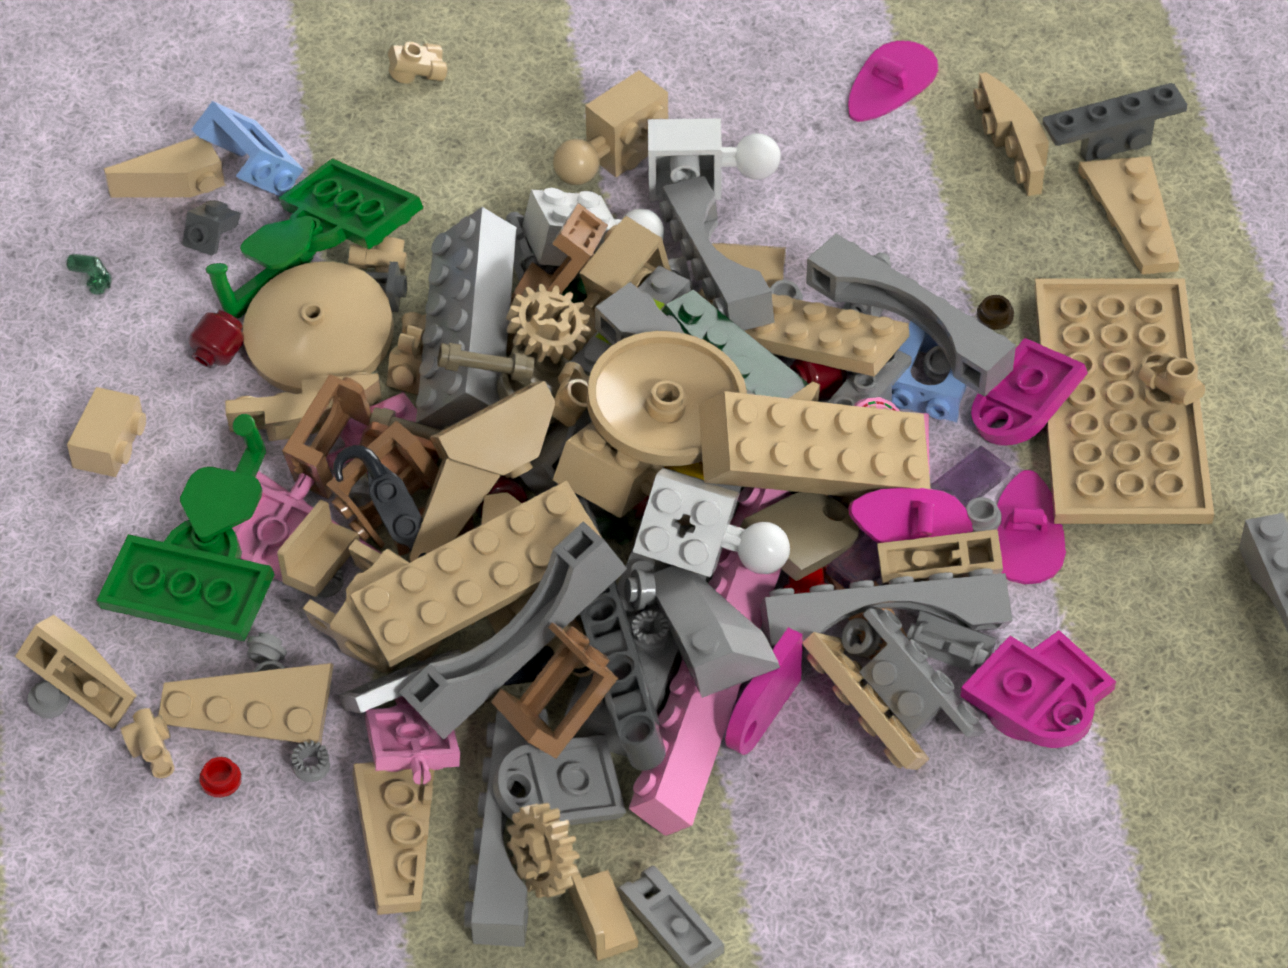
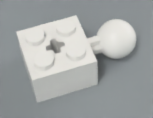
[648,118,781,201]
[522,188,664,266]
[633,468,790,577]

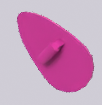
[848,41,938,122]
[997,470,1066,584]
[848,488,973,543]

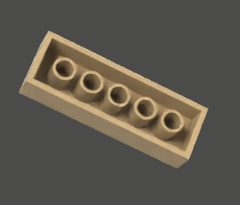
[698,391,931,498]

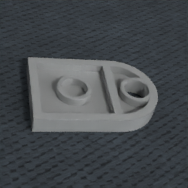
[338,649,461,713]
[493,735,626,825]

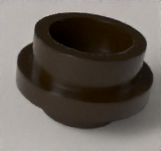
[976,295,1014,330]

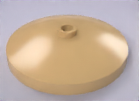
[243,261,394,394]
[587,331,747,466]

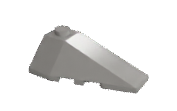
[652,565,780,698]

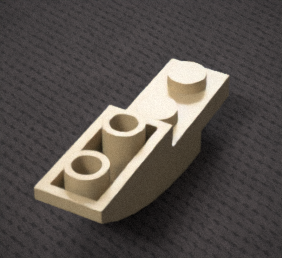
[973,72,1049,196]
[225,372,382,441]

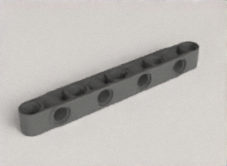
[575,493,666,771]

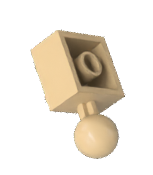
[553,70,668,185]
[569,215,671,346]
[553,422,693,526]

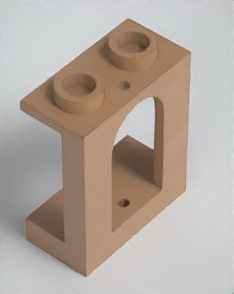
[511,203,608,299]
[282,374,372,499]
[326,421,439,548]
[491,622,618,759]

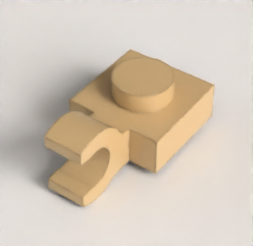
[386,325,423,395]

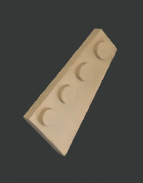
[1078,156,1180,274]
[802,632,929,770]
[158,663,334,744]
[352,762,435,915]

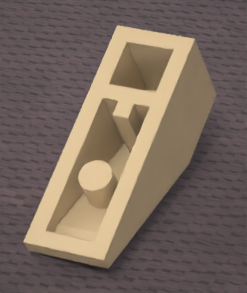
[104,136,225,198]
[877,529,1003,584]
[15,615,137,729]

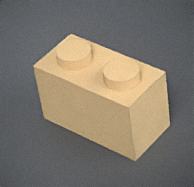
[67,387,146,477]

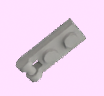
[617,865,724,968]

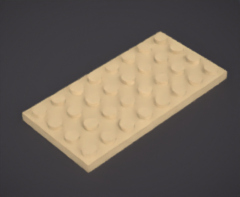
[1034,278,1214,524]

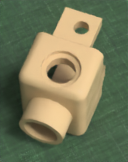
[303,539,442,673]

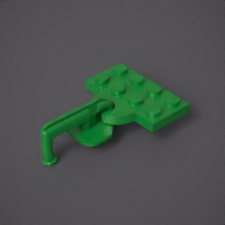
[206,158,424,319]
[96,414,275,642]

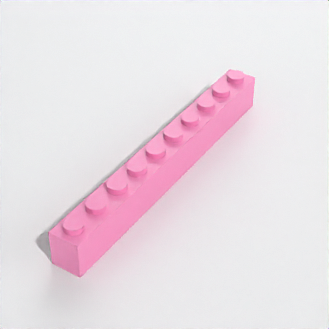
[629,487,792,836]

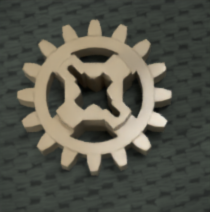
[506,284,591,364]
[506,802,579,898]

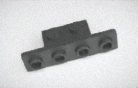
[1042,83,1187,161]

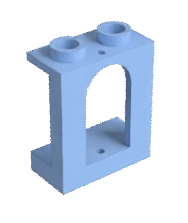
[191,101,304,196]
[892,321,967,423]

